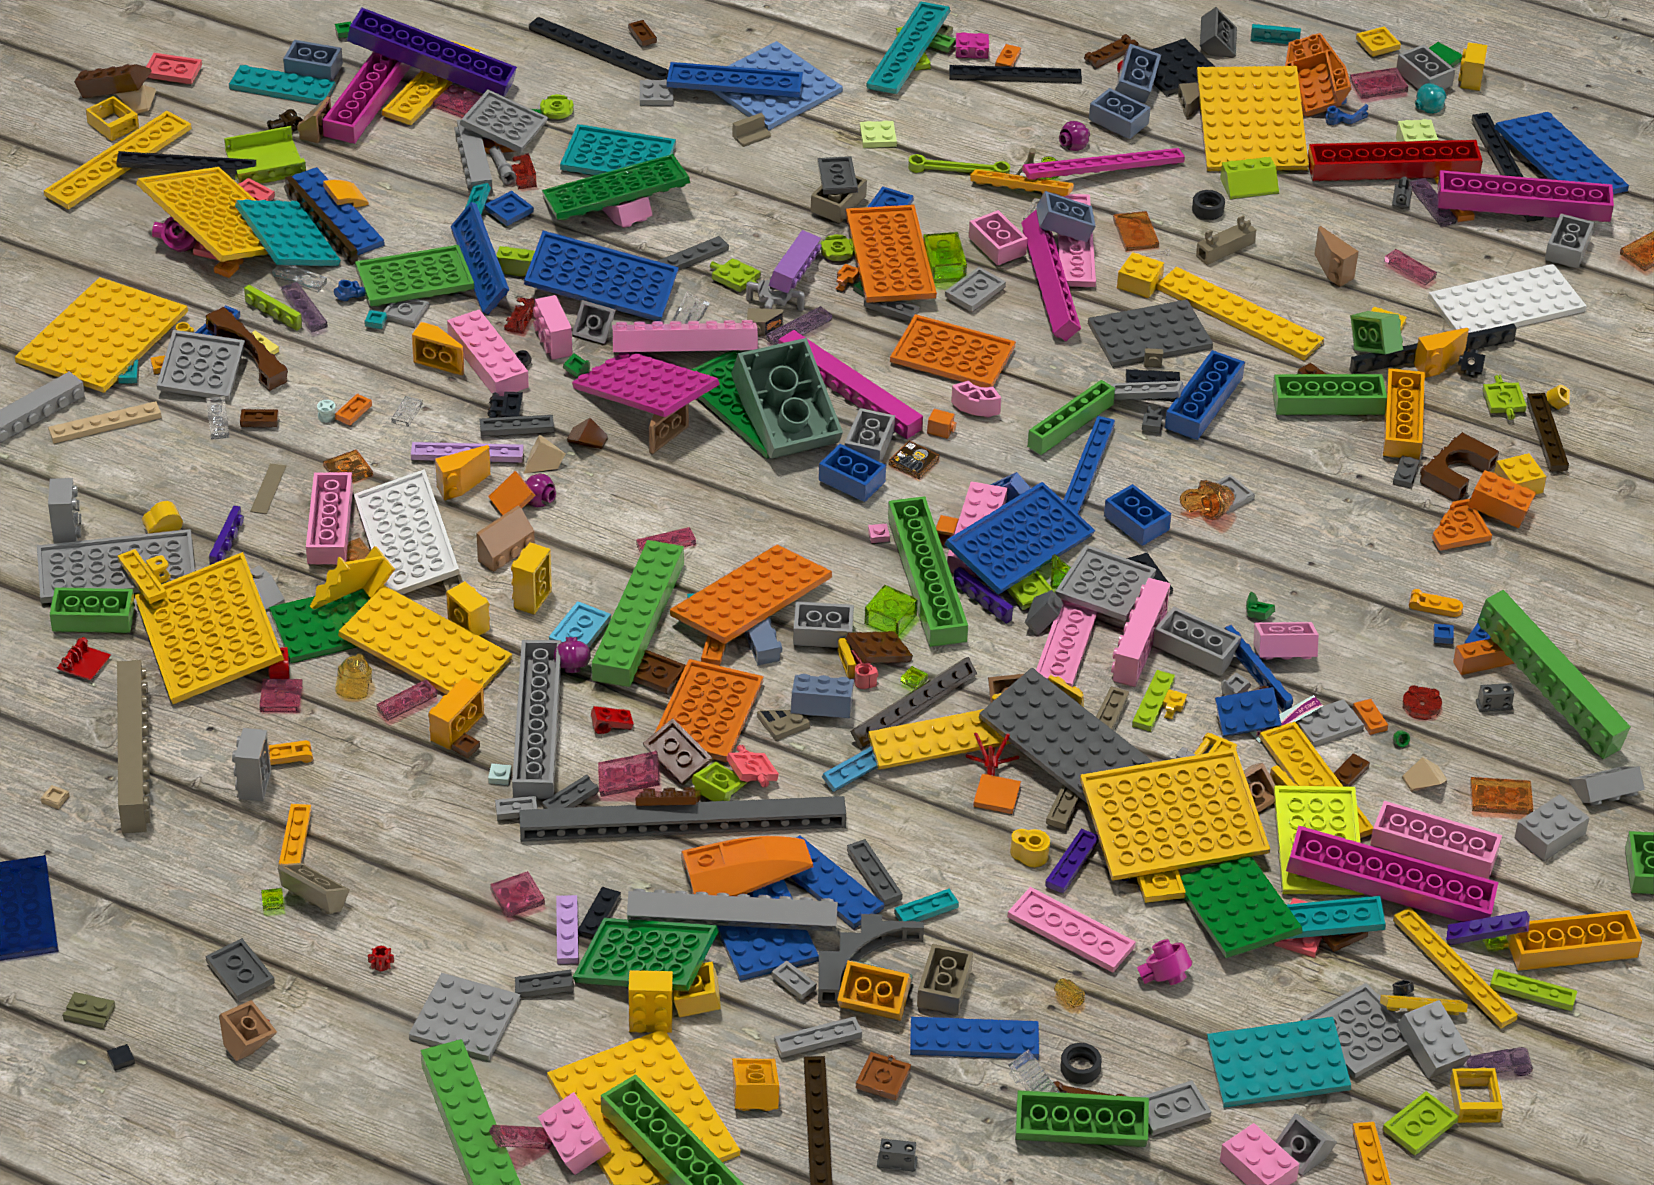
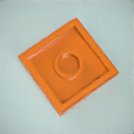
[488,471,536,515]
[973,774,1021,814]

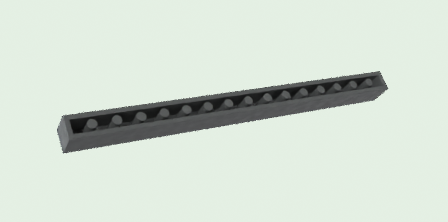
[519,796,846,842]

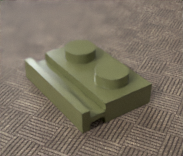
[62,992,115,1029]

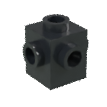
[1458,349,1486,376]

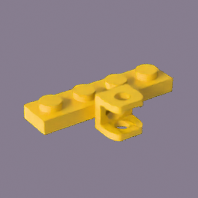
[118,549,171,604]

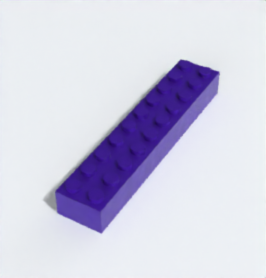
[347,7,517,97]

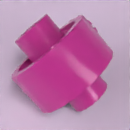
[152,217,197,252]
[1137,939,1193,985]

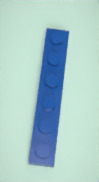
[1224,625,1293,713]

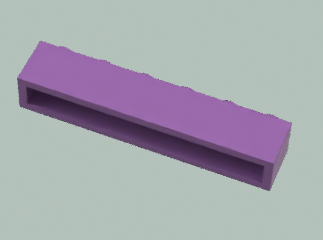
[768,230,822,293]

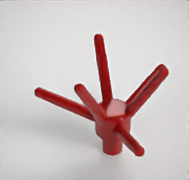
[965,733,1019,776]

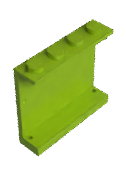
[224,126,306,184]

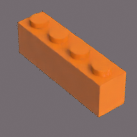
[1453,638,1515,675]

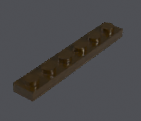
[1526,393,1569,471]

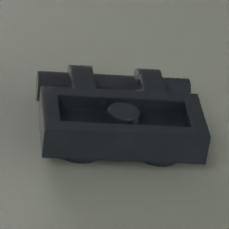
[487,391,523,418]

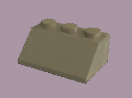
[277,863,350,915]

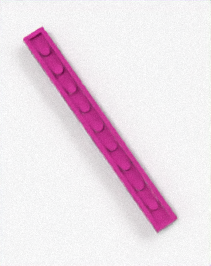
[1022,148,1185,180]

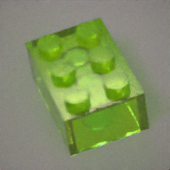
[923,232,967,284]

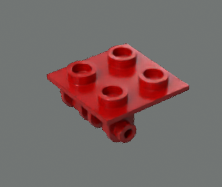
[57,637,111,681]

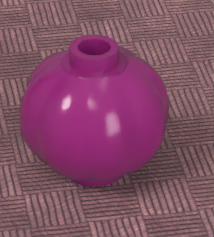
[1059,121,1090,151]
[525,473,556,508]
[554,637,591,673]

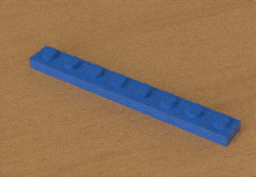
[1063,416,1115,515]

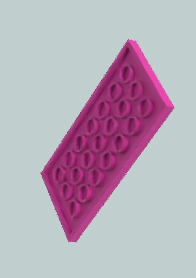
[572,352,720,417]

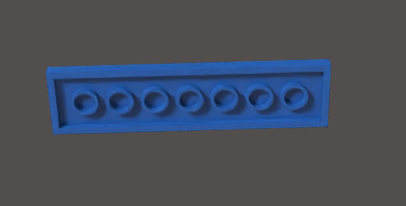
[667,62,803,97]
[292,167,385,255]
[451,202,509,315]

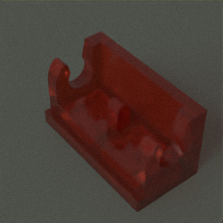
[511,153,537,190]
[504,297,534,334]

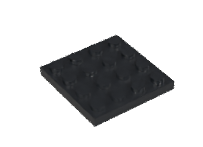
[1149,38,1215,97]

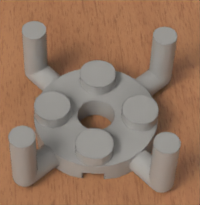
[746,277,805,311]

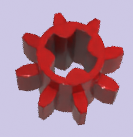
[368,945,394,972]

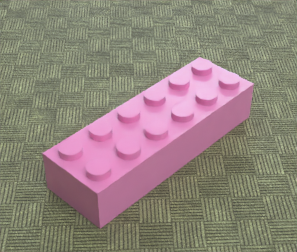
[447,310,529,396]
[306,472,353,565]
[947,482,1007,578]
[1111,578,1171,687]
[1370,801,1502,879]

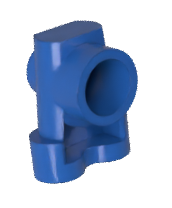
[334,280,365,301]

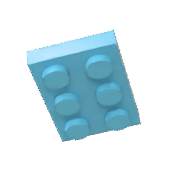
[549,601,611,647]

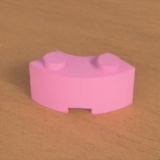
[951,381,1001,417]

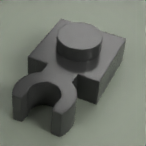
[1142,405,1162,432]

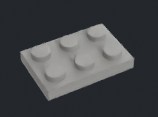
[945,267,1006,312]
[1296,699,1364,747]
[1140,1080,1212,1136]

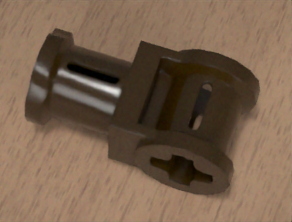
[267,109,303,131]

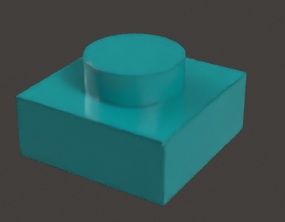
[364,310,387,329]

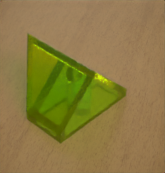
[1050,554,1071,589]

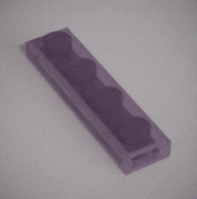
[1409,178,1457,227]
[281,282,328,333]
[766,306,832,345]

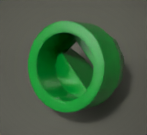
[1393,730,1410,747]

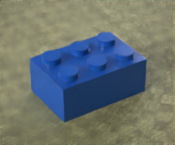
[819,444,886,502]
[1104,484,1171,546]

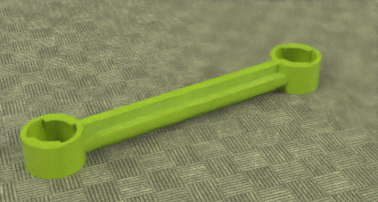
[908,154,1010,174]

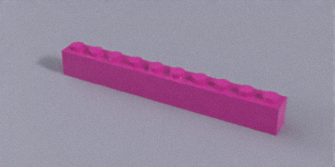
[1021,210,1081,341]
[778,330,923,439]

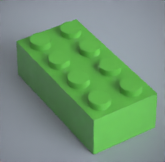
[50,588,135,633]

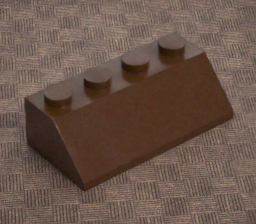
[74,64,152,98]

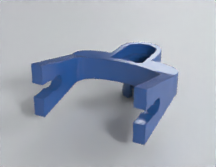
[1326,98,1368,125]

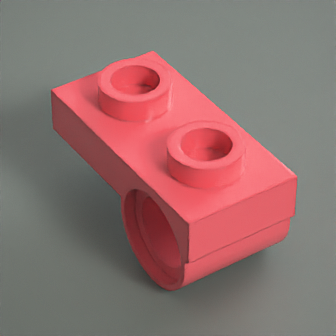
[851,649,878,689]

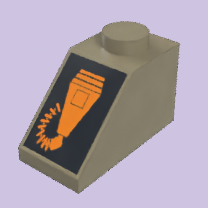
[747,308,783,336]

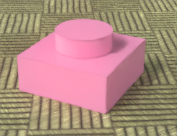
[868,523,890,543]

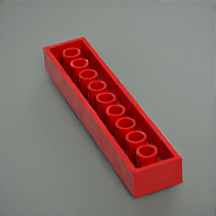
[1308,140,1483,181]

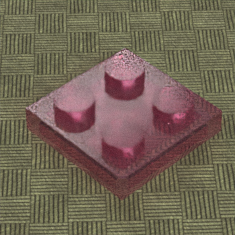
[259,679,303,713]
[490,871,545,918]

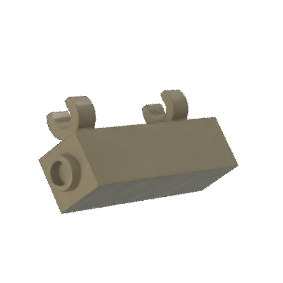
[1196,215,1257,265]

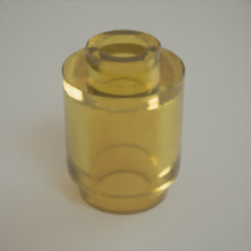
[1054,978,1085,1008]

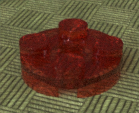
[1402,685,1442,720]

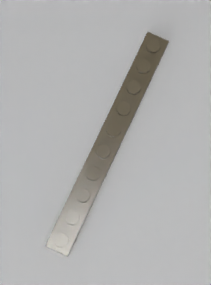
[1046,686,1129,829]

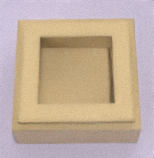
[41,785,70,810]

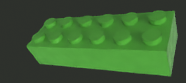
[1272,374,1387,415]
[1015,1090,1149,1147]

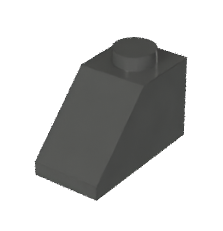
[1025,590,1063,636]

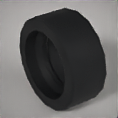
[1192,190,1225,220]
[1060,1043,1102,1084]

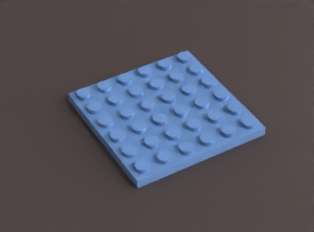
[712,41,843,130]

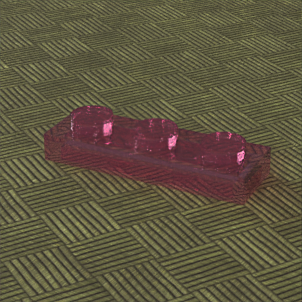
[1384,249,1437,285]
[636,527,696,554]
[376,680,437,721]
[489,1125,553,1149]

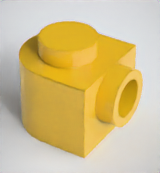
[1546,385,1570,410]

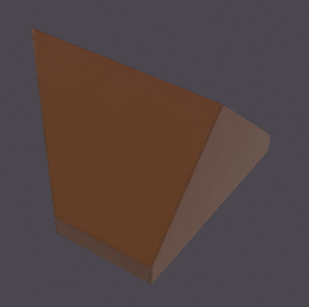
[567,418,608,449]

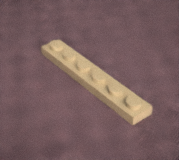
[48,401,162,444]

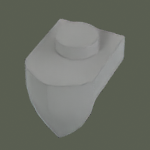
[1221,672,1251,696]

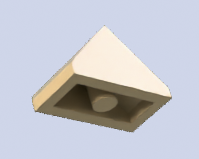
[116,85,156,113]
[523,435,566,474]
[1402,757,1447,792]

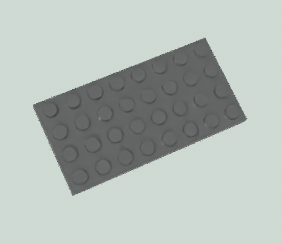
[979,668,1152,803]

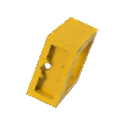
[86,96,139,141]
[1450,1068,1503,1123]

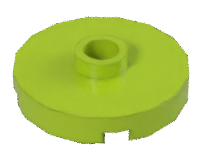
[540,94,574,119]
[820,234,855,261]

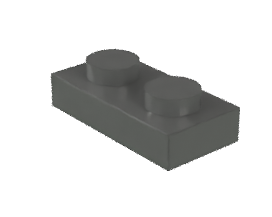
[1393,456,1420,488]

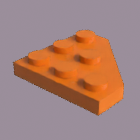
[1432,499,1492,551]

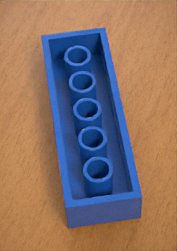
[1165,350,1245,440]

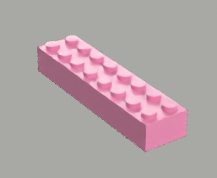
[612,320,758,352]

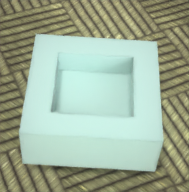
[488,764,512,785]

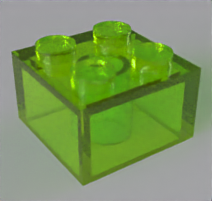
[864,584,918,637]

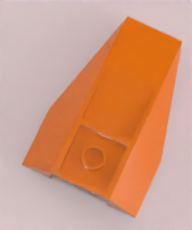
[1285,33,1352,117]
[681,836,813,897]

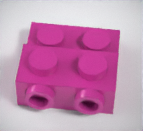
[955,32,989,59]

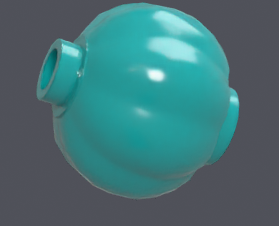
[1415,83,1446,114]

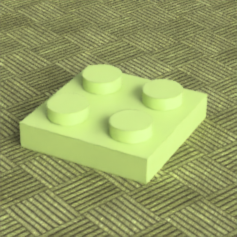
[860,121,897,148]

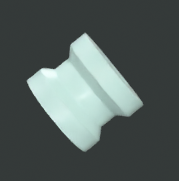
[317,400,336,423]

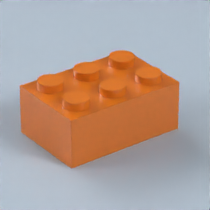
[1467,470,1536,528]

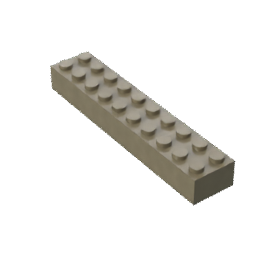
[117,660,150,834]

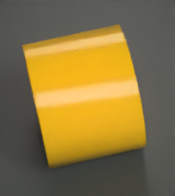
[142,501,183,534]
[1010,829,1050,868]

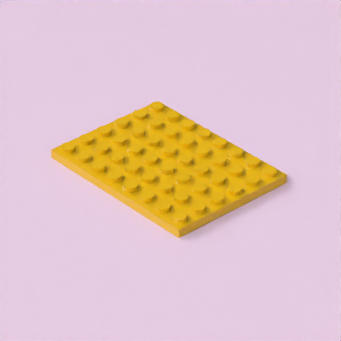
[1197,66,1309,171]
[136,167,269,262]
[15,277,188,393]
[134,552,284,704]
[1080,749,1270,881]
[547,1030,740,1185]

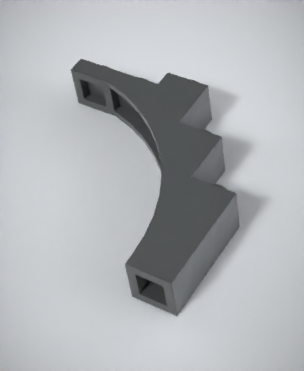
[818,914,924,1004]

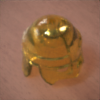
[335,653,373,699]

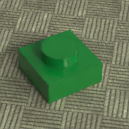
[335,21,351,39]

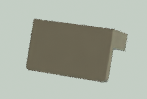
[732,113,771,147]

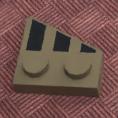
[757,710,810,741]

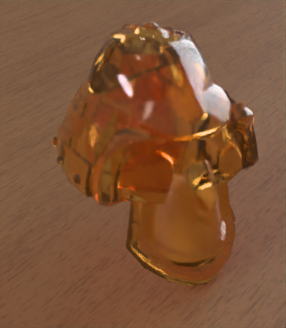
[1179,480,1236,521]

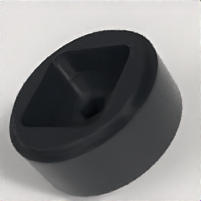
[515,350,532,368]
[1392,980,1414,996]

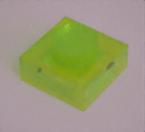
[901,666,928,690]
[261,888,284,911]
[1483,936,1509,952]

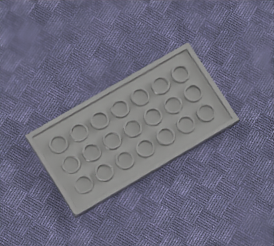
[37,529,195,603]

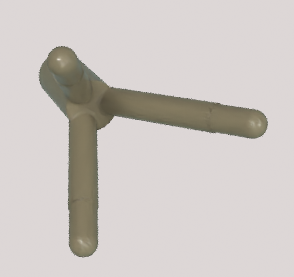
[1016,148,1036,175]

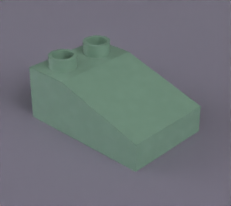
[731,338,843,459]

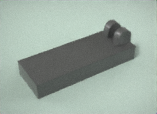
[542,774,599,809]
[515,969,574,998]

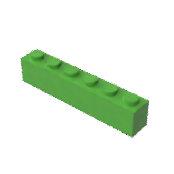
[1027,380,1115,455]

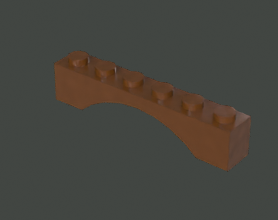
[206,307,288,391]

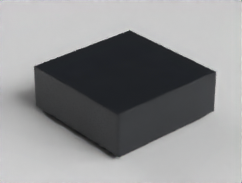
[107,1044,135,1071]

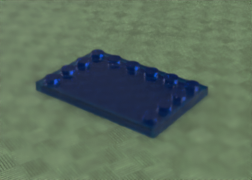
[0,855,59,961]

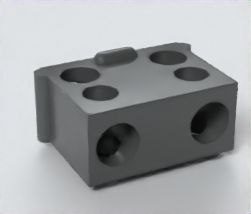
[1476,683,1515,712]
[877,1138,918,1172]

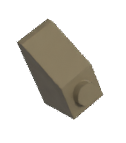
[1178,83,1200,117]

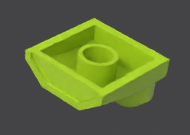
[692,762,748,802]

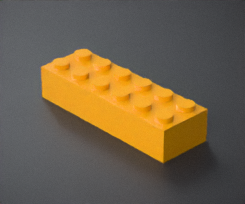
[1383,368,1425,460]
[1506,910,1642,971]

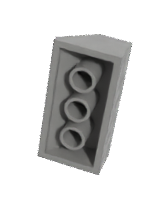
[1153,607,1241,676]

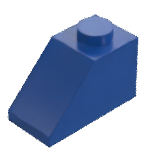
[991,472,1030,503]

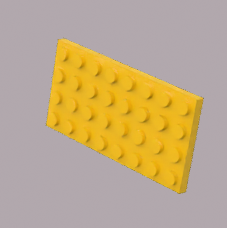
[338,586,512,695]

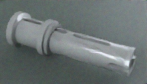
[490,146,517,185]

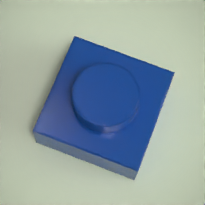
[1433,624,1454,644]

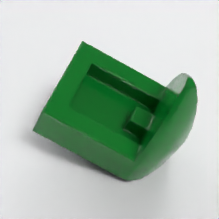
[563,353,591,379]
[1246,592,1275,620]

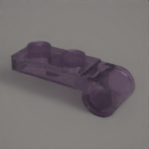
[1466,1047,1533,1076]

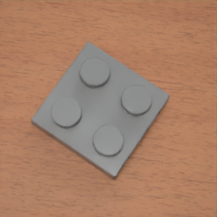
[640,79,673,106]

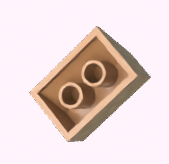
[476,506,535,572]

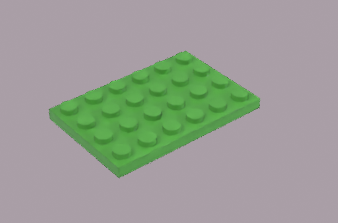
[355,245,475,306]

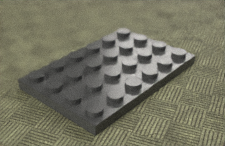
[1088,300,1213,368]

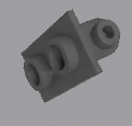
[1392,177,1412,208]

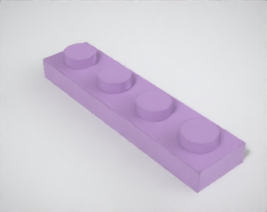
[556,895,578,964]

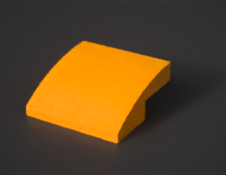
[323,180,369,208]

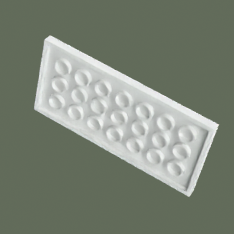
[1428,264,1587,333]
[354,469,461,595]

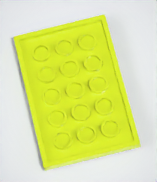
[1274,786,1364,895]

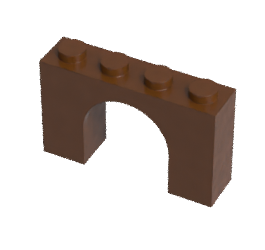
[1420,432,1499,501]

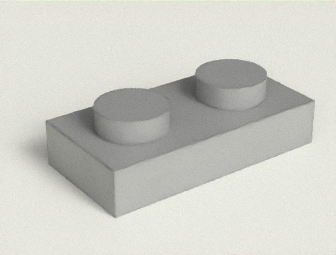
[495,796,537,820]
[772,961,817,1000]

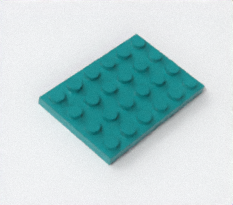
[560,124,676,175]
[235,199,341,266]
[1207,1017,1351,1108]

